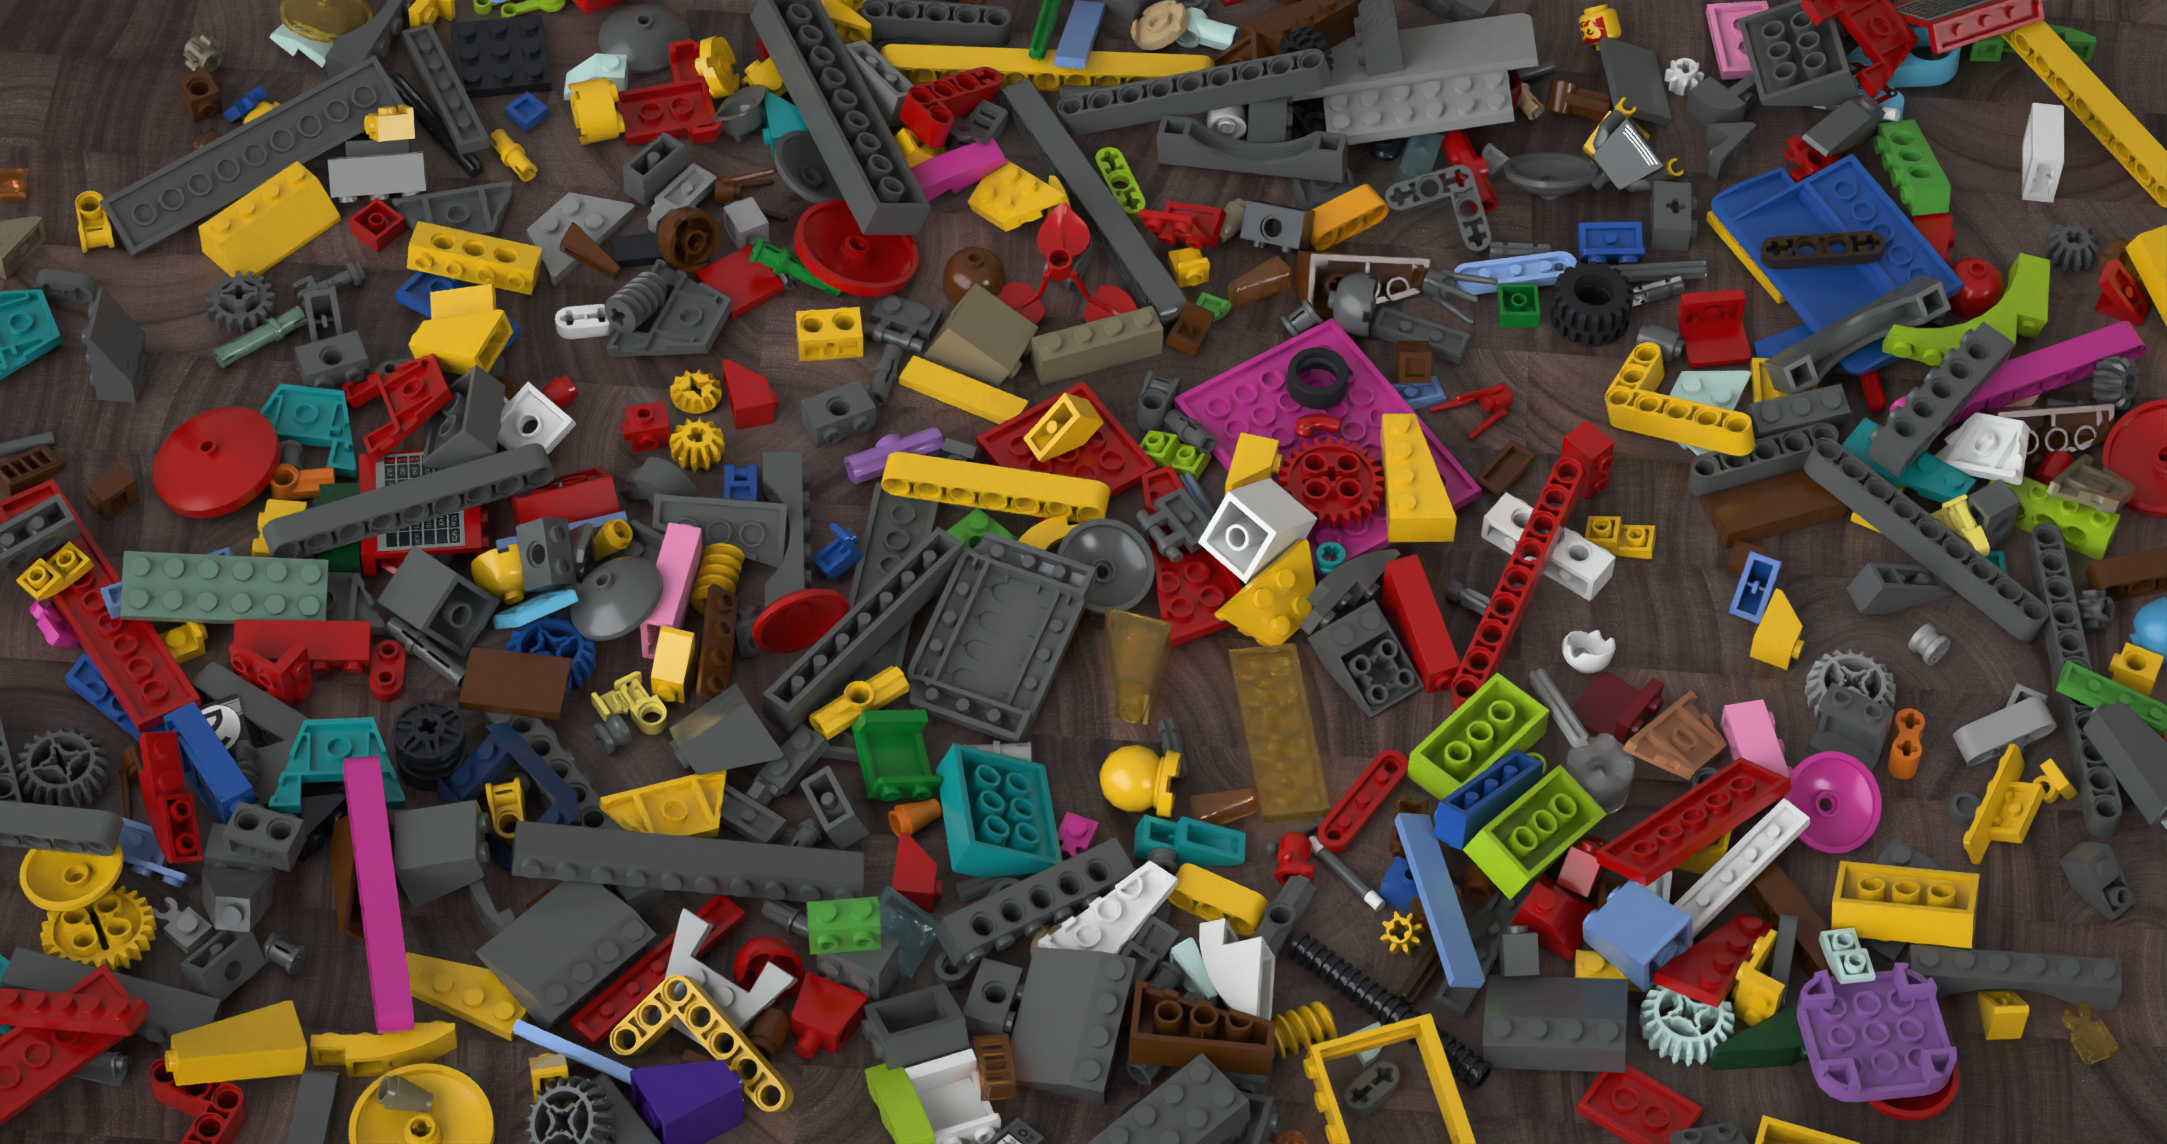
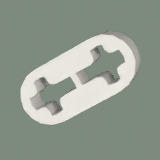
[555,304,615,339]

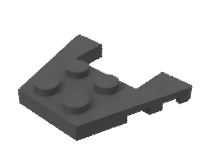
[606,259,733,357]

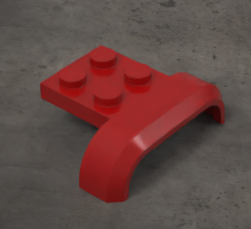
[615,39,722,146]

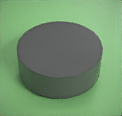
[1947,792,1982,827]

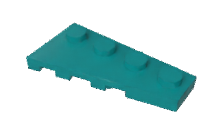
[1842,417,1977,503]

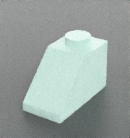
[564,53,629,100]

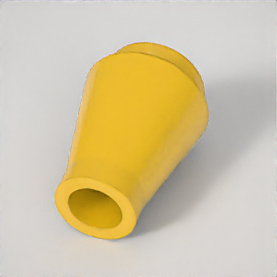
[594,519,633,561]

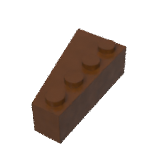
[1128,979,1276,1076]

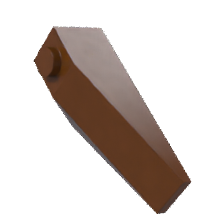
[330,814,399,944]

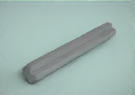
[1529,668,1590,749]

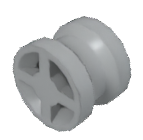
[1908,623,1951,666]

